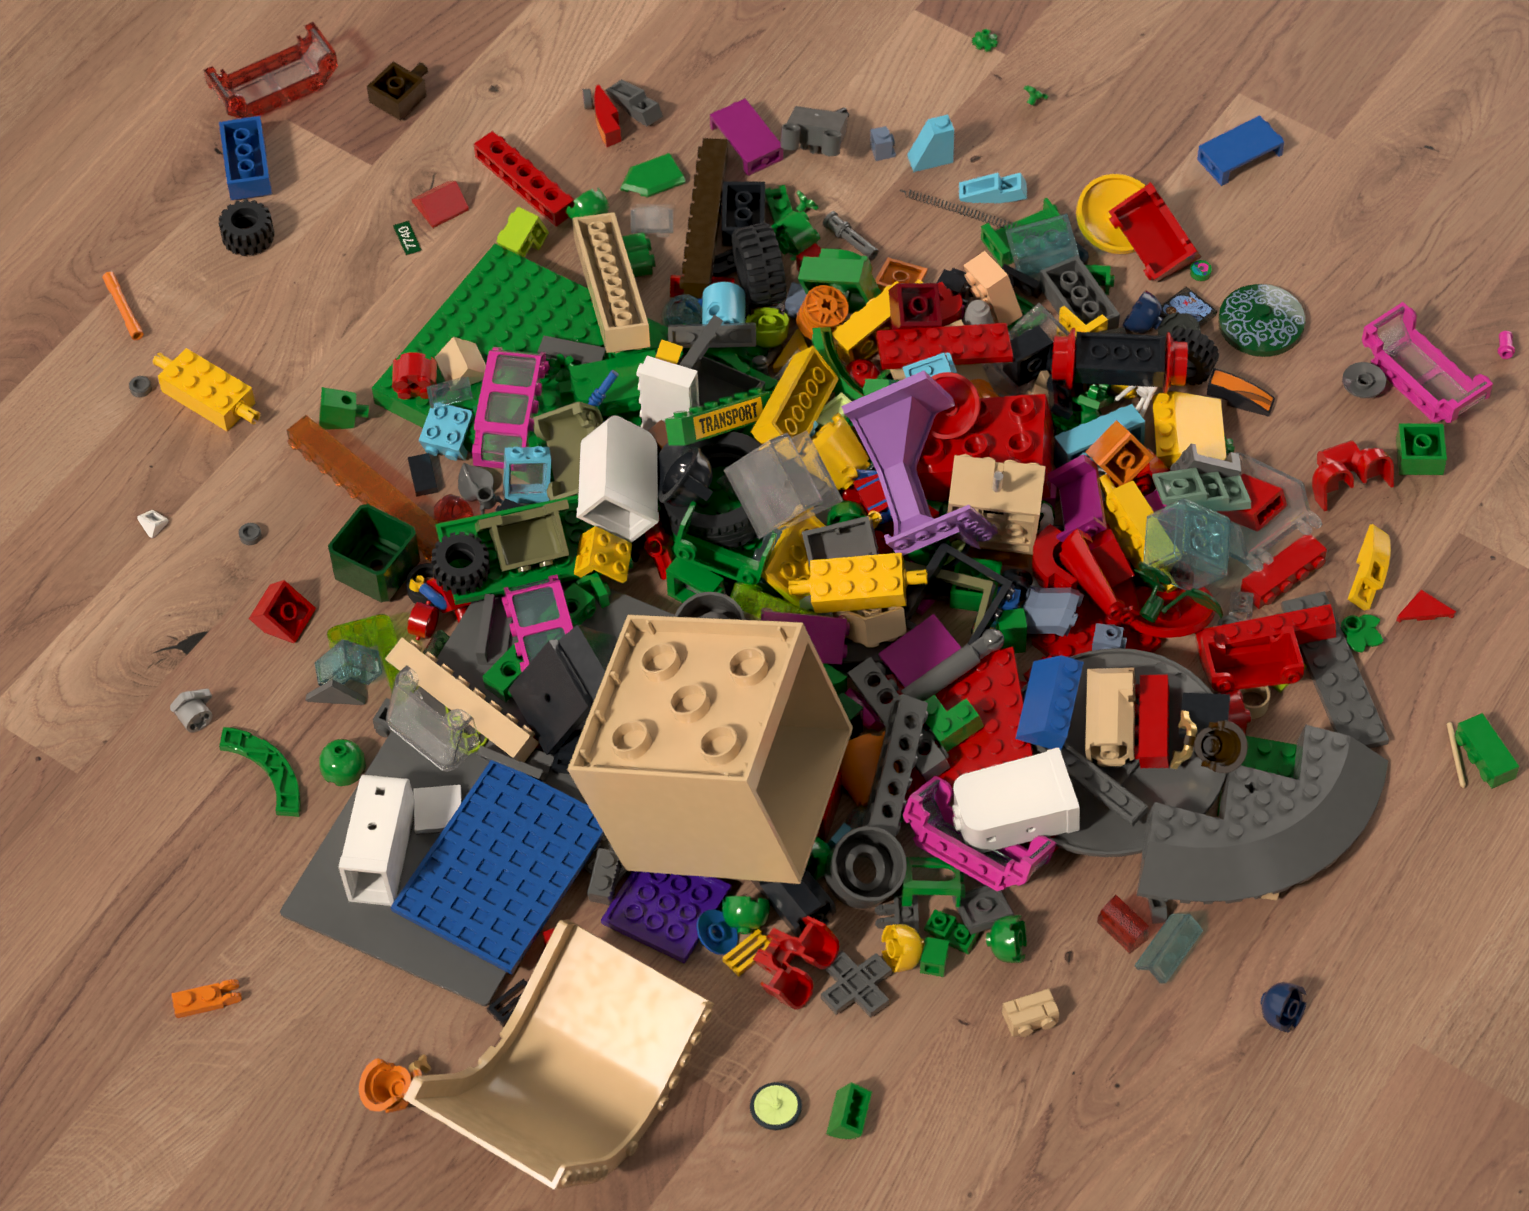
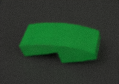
[924,910,979,954]

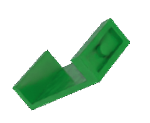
[981,198,1070,268]

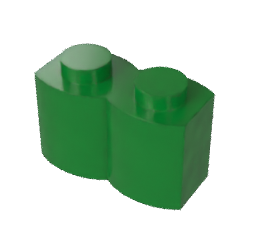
[622,232,656,277]

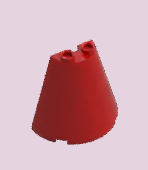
[1059,528,1141,624]

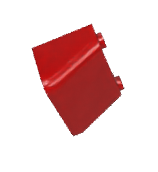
[1108,182,1201,282]
[1200,626,1304,692]

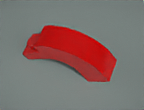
[1032,524,1078,590]

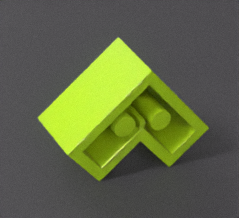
[496,206,549,257]

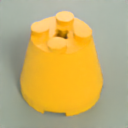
[792,412,870,490]

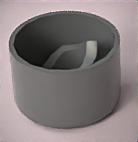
[675,592,745,620]
[824,826,907,909]

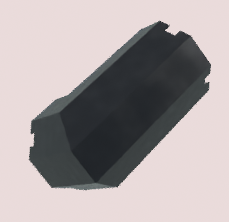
[751,868,836,938]

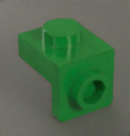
[1085,265,1115,295]
[576,573,611,609]

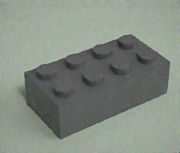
[1039,255,1120,333]

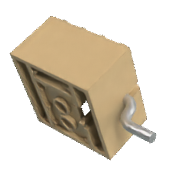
[947,454,1045,555]

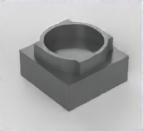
[802,516,880,566]

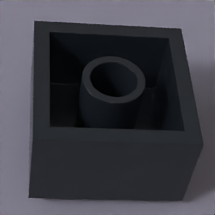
[1003,325,1053,388]

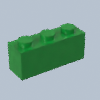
[1455,713,1519,789]

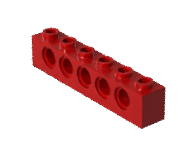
[473,131,574,227]

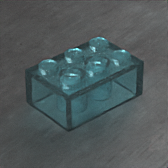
[1006,214,1080,276]

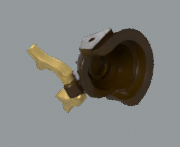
[1170,710,1248,773]

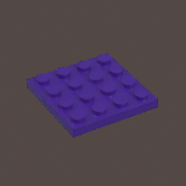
[601,871,731,964]

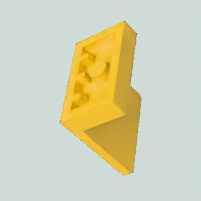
[574,526,632,583]

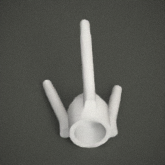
[1115,386,1158,418]

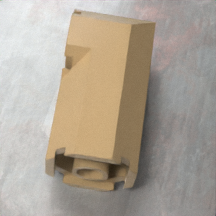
[1085,668,1136,766]

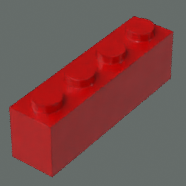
[1240,532,1327,609]
[1134,674,1169,768]

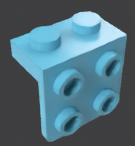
[418,402,473,461]

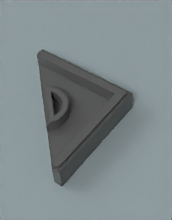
[305,679,366,705]

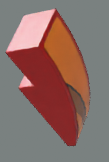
[594,85,621,148]

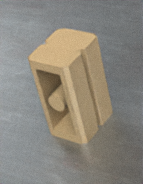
[1002,989,1059,1037]

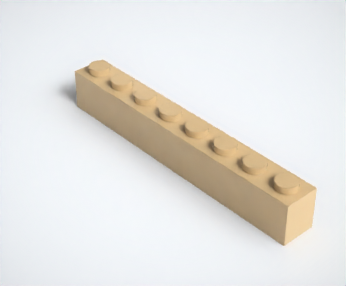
[385,638,539,763]

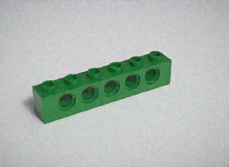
[482,583,596,703]

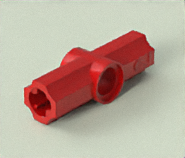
[645,512,675,580]

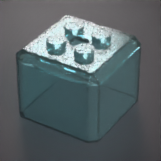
[1143,498,1231,591]

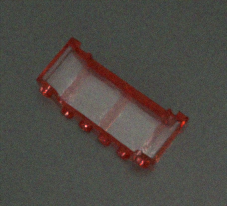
[204,22,338,119]

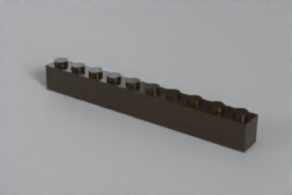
[680,138,728,299]

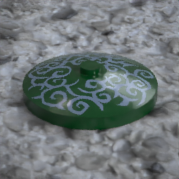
[1218,284,1305,357]

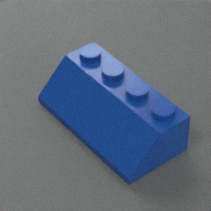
[1015,655,1084,752]

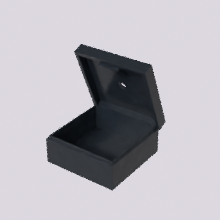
[508,625,618,755]

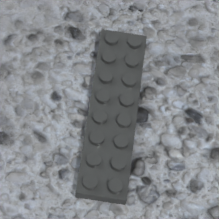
[1281,591,1389,749]

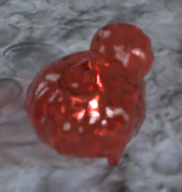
[433,494,474,523]

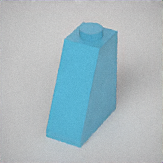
[907,115,954,172]

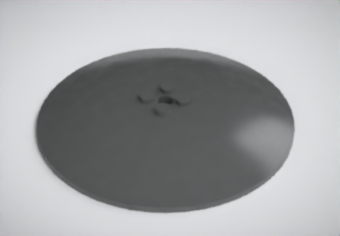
[1021,648,1227,857]

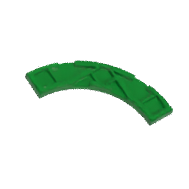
[219,727,301,817]

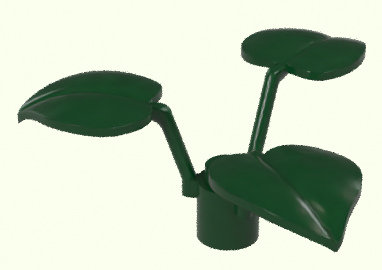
[1133,561,1223,623]

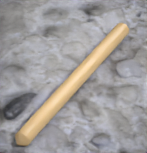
[1447,722,1466,788]

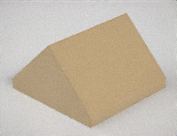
[435,337,486,391]

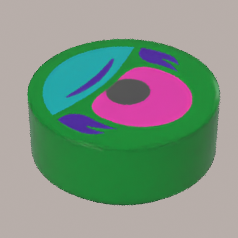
[1190,260,1212,281]

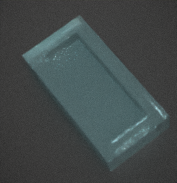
[426,377,473,409]

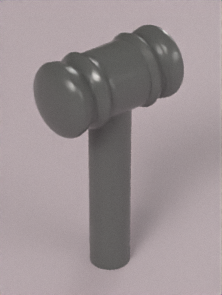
[752,344,783,376]

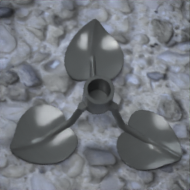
[458,463,536,515]

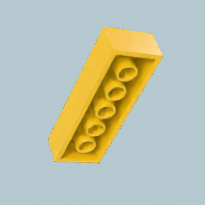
[751,346,839,465]

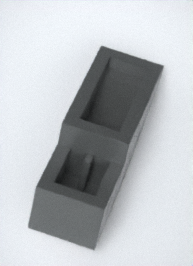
[606,79,663,127]

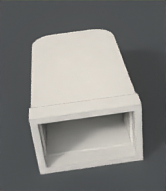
[577,416,659,543]
[952,747,1080,853]
[339,775,414,906]

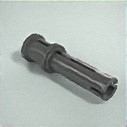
[823,211,879,261]

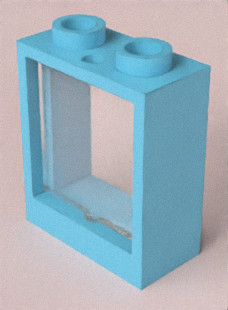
[503,446,551,504]

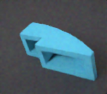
[959,173,1027,203]

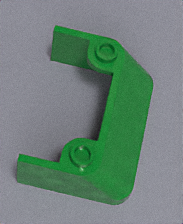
[674,501,777,585]

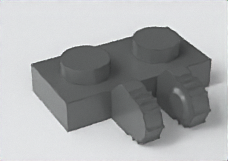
[875,892,919,934]

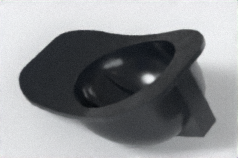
[657,443,713,508]

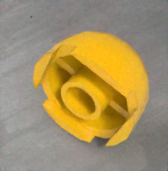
[881,924,924,972]

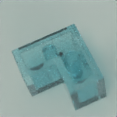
[314,639,382,686]

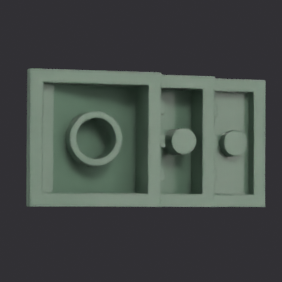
[1152,468,1251,511]

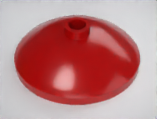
[929,372,981,440]

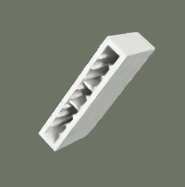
[637,356,699,430]

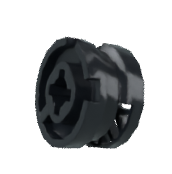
[1000,569,1032,601]

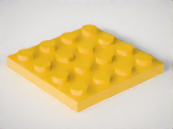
[762,504,825,610]

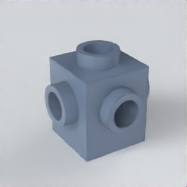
[1092,623,1127,651]

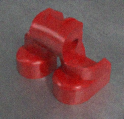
[1312,440,1394,512]
[753,916,839,1010]

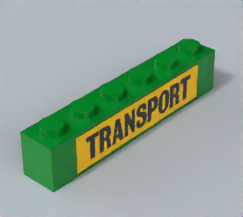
[665,388,772,446]

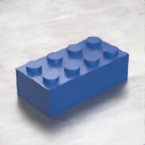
[219,116,272,200]

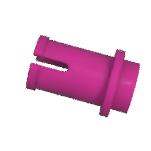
[1497,331,1515,359]

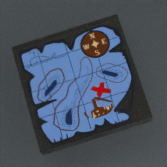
[1160,286,1217,328]

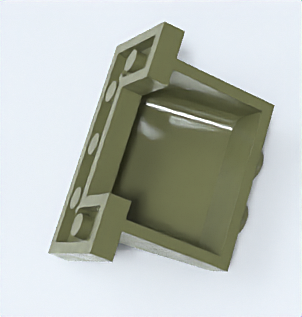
[475,499,569,573]

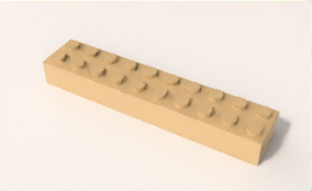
[573,213,650,353]

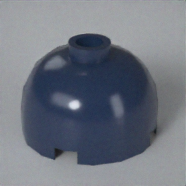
[1122,290,1163,334]
[1260,982,1306,1033]

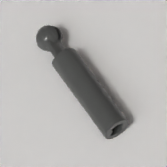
[901,628,1004,701]

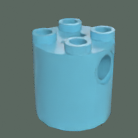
[702,282,745,324]

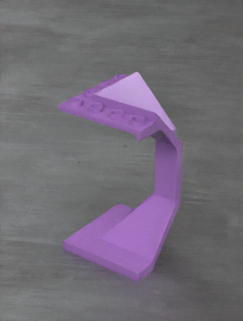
[842,371,998,555]

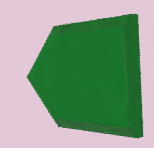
[620,153,686,197]

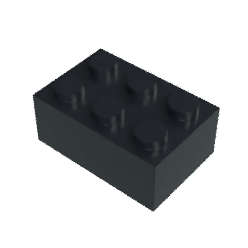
[721,181,766,247]

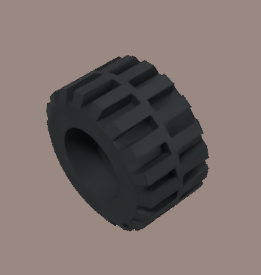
[219,199,274,256]
[1171,328,1219,385]
[431,532,490,595]

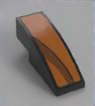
[1206,368,1275,417]

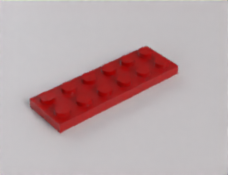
[876,323,1013,370]

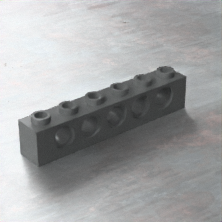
[848,657,950,782]
[862,694,928,837]

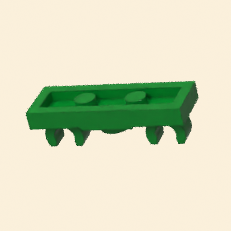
[1077,384,1116,409]

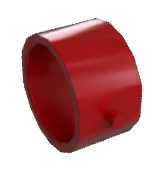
[407,600,439,641]

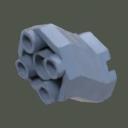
[1020,585,1084,637]

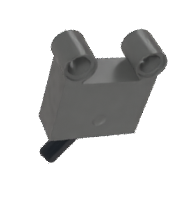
[780,106,849,156]

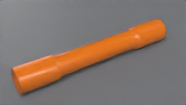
[102,271,144,340]

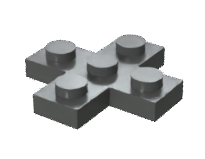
[821,950,892,1018]

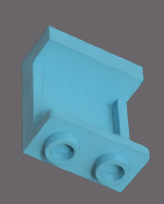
[902,352,957,378]

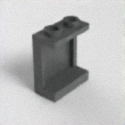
[1170,443,1242,478]

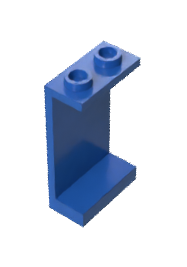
[1197,115,1284,186]

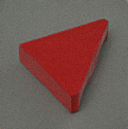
[1396,590,1456,623]

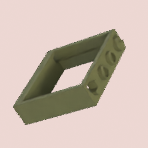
[901,561,996,635]

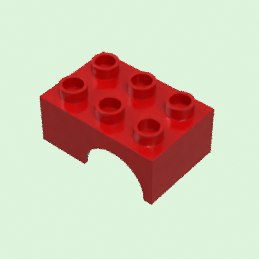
[916,394,1054,502]

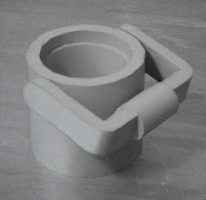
[170,689,213,733]

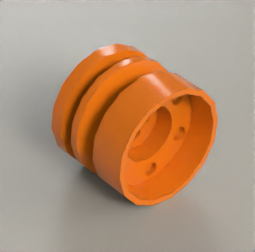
[796,285,849,340]

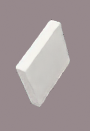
[414,785,462,834]

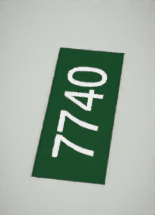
[393,220,422,255]

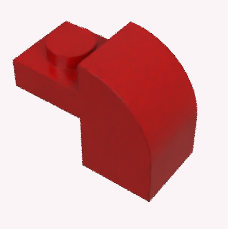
[938,282,962,327]

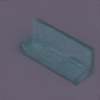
[1134,914,1204,983]

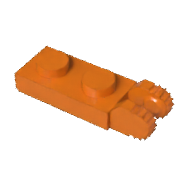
[171,979,242,1018]

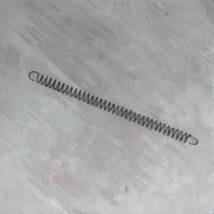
[899,189,1046,239]

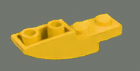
[1347,524,1391,611]

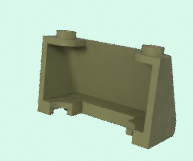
[533,402,603,500]

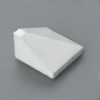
[137,510,169,538]

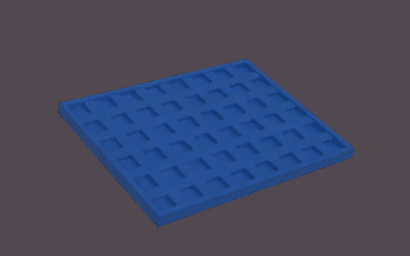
[390,760,605,975]

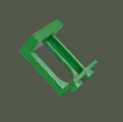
[901,857,965,908]

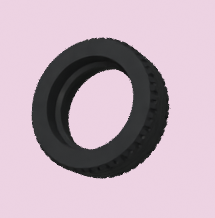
[658,431,782,549]

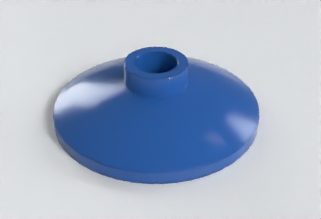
[697,909,738,955]

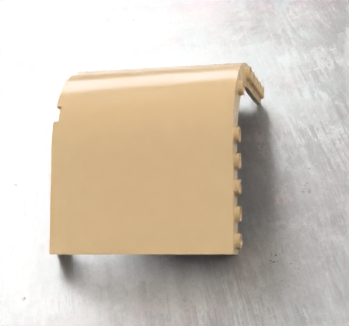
[404,920,714,1189]

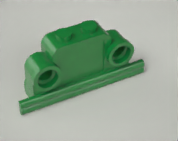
[558,350,656,416]

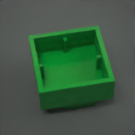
[798,248,881,314]

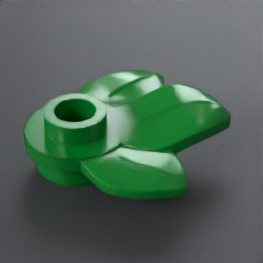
[1340,614,1384,653]

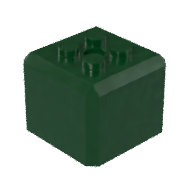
[328,504,421,603]

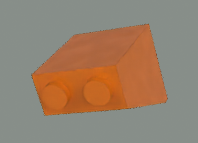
[1085,420,1154,486]

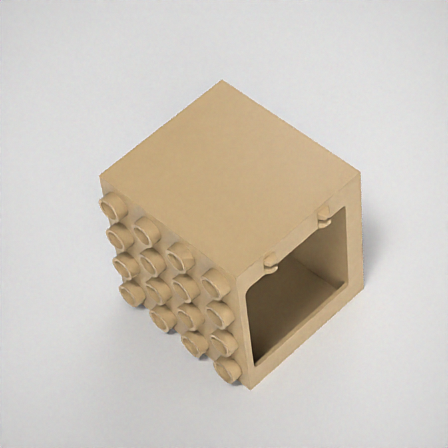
[568,615,853,884]

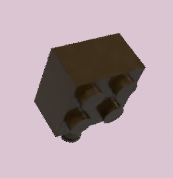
[367,61,428,121]

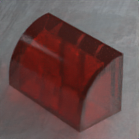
[1097,895,1149,954]

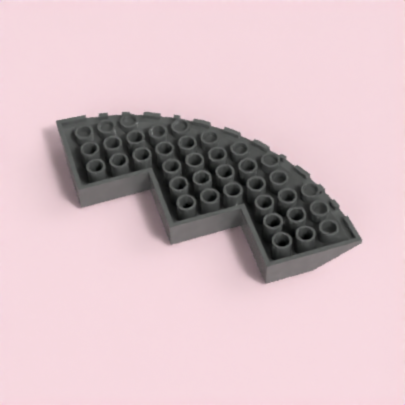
[1136,725,1388,904]

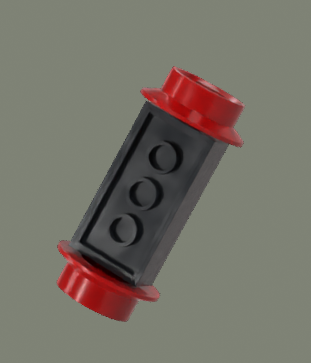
[1052,328,1188,394]

